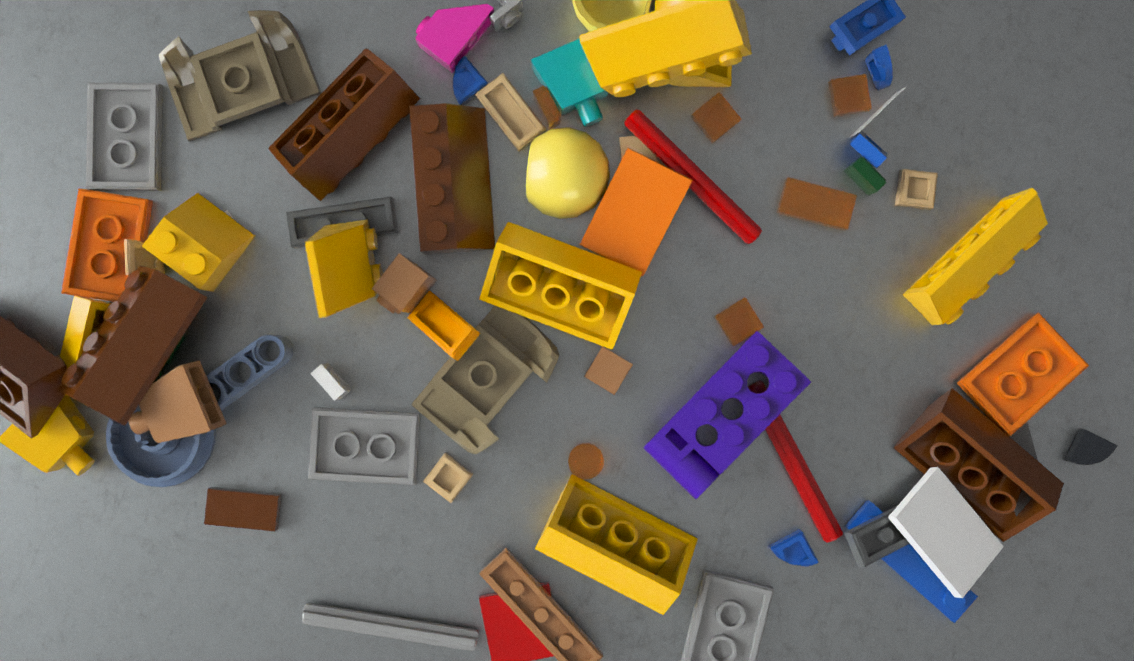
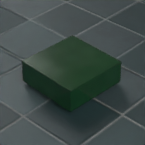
[844,157,887,196]

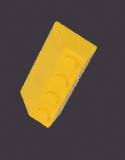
[579,0,752,97]
[903,188,1048,325]
[479,222,642,350]
[535,474,698,615]

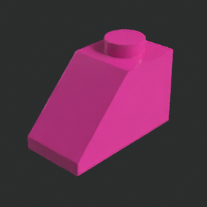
[415,4,494,74]

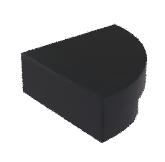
[1065,429,1118,465]

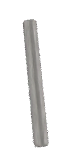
[302,603,479,651]

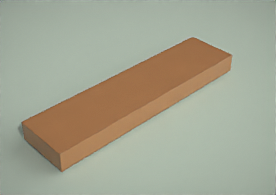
[479,547,604,661]

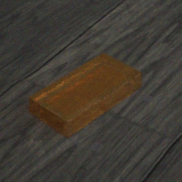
[777,177,857,231]

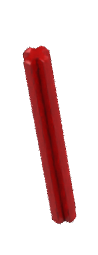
[624,109,762,244]
[748,380,843,543]

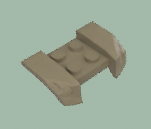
[159,10,321,142]
[411,306,559,454]

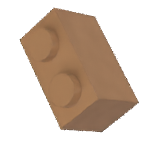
[372,253,437,314]

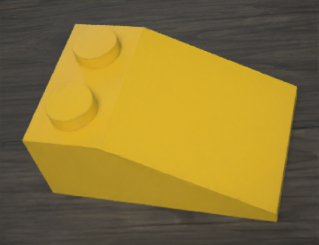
[305,220,383,318]

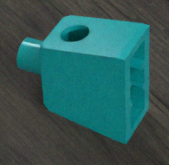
[531,38,608,127]

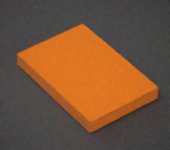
[580,147,692,276]
[61,188,153,302]
[957,312,1089,436]

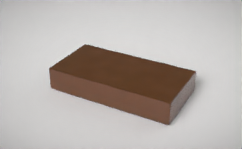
[204,487,282,532]

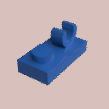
[829,0,906,56]

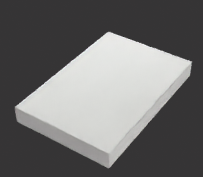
[888,467,1004,598]

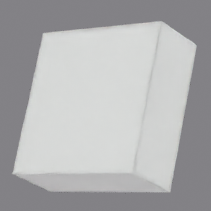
[310,363,352,401]

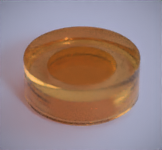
[568,443,604,479]

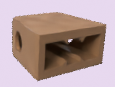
[129,360,227,443]

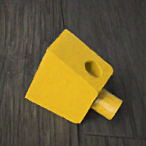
[0,395,95,476]

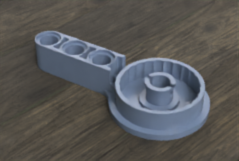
[106,335,293,487]

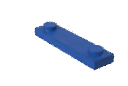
[845,500,978,623]

